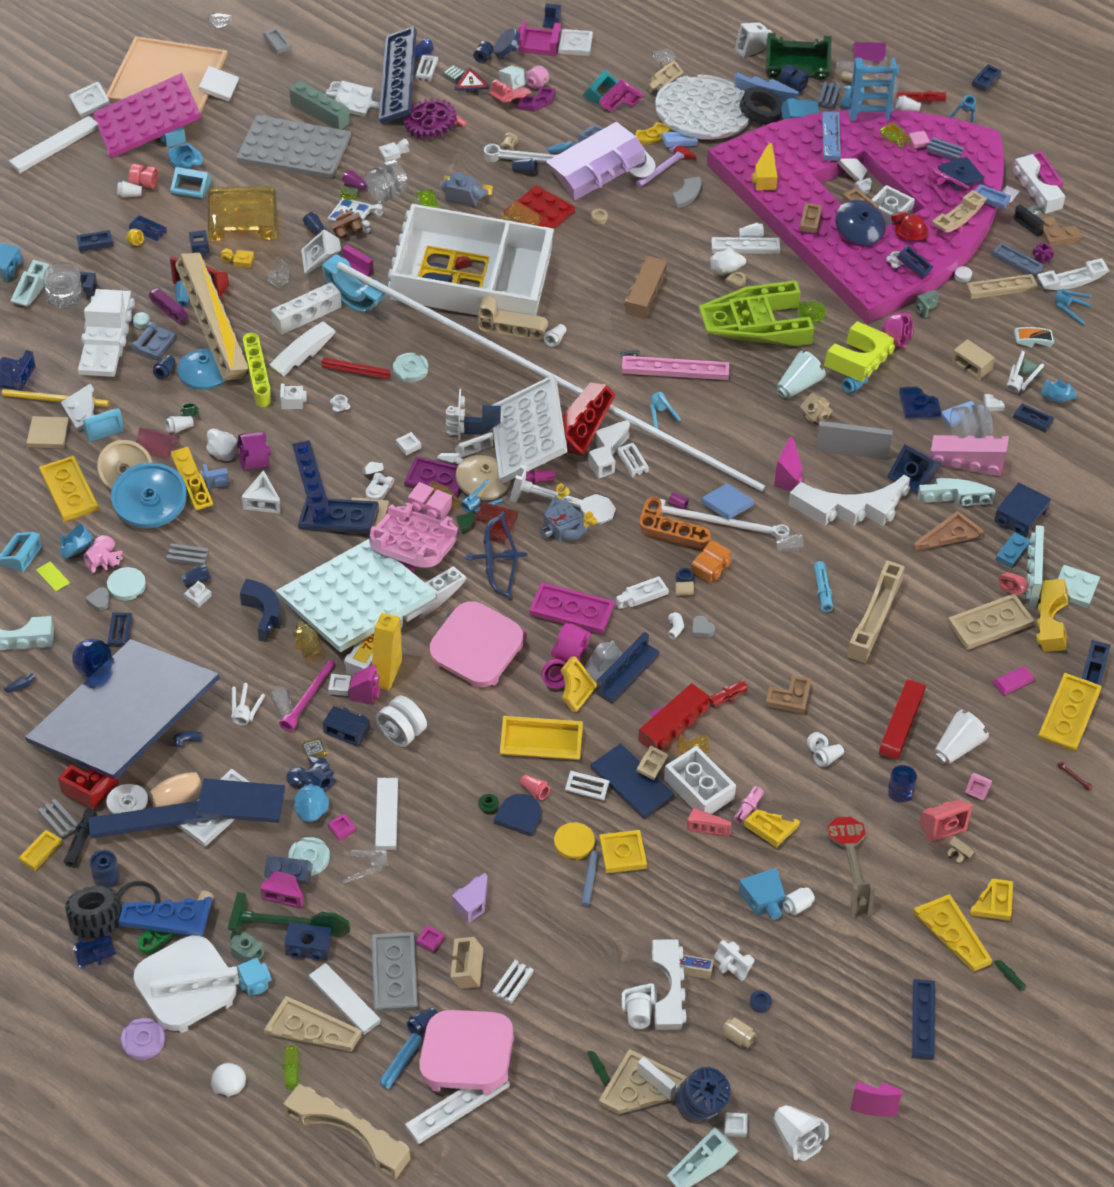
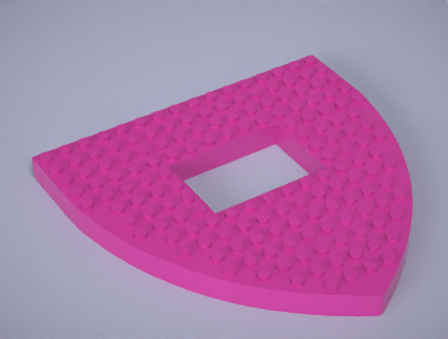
[707,110,1004,324]

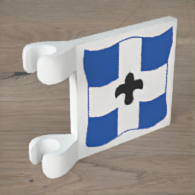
[327,198,383,234]

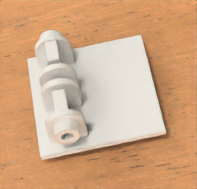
[446,389,465,440]

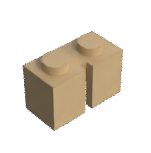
[952,339,995,380]
[451,937,483,989]

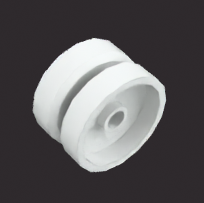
[376,695,427,747]

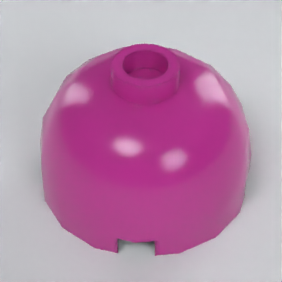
[882,312,913,348]

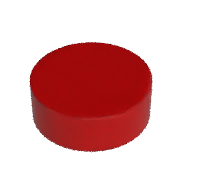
[890,211,908,222]
[455,256,472,270]

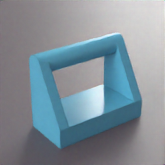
[170,167,212,199]
[83,408,124,442]
[0,532,42,573]

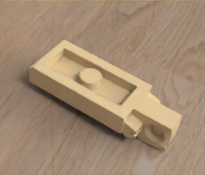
[645,60,684,94]

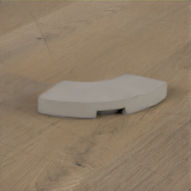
[672,177,701,208]

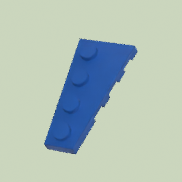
[118,897,212,937]

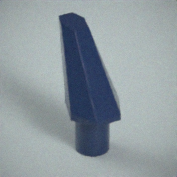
[4,672,36,693]

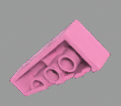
[930,435,1009,477]

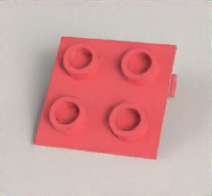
[489,80,531,103]

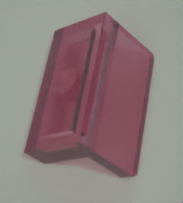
[136,427,180,458]

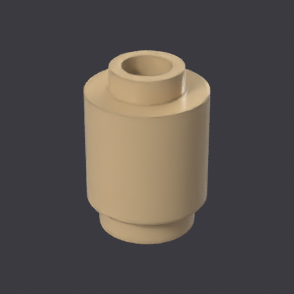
[722,1018,756,1048]

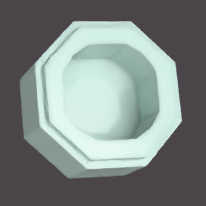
[132,312,150,329]

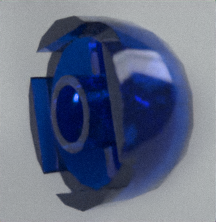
[72,638,112,677]

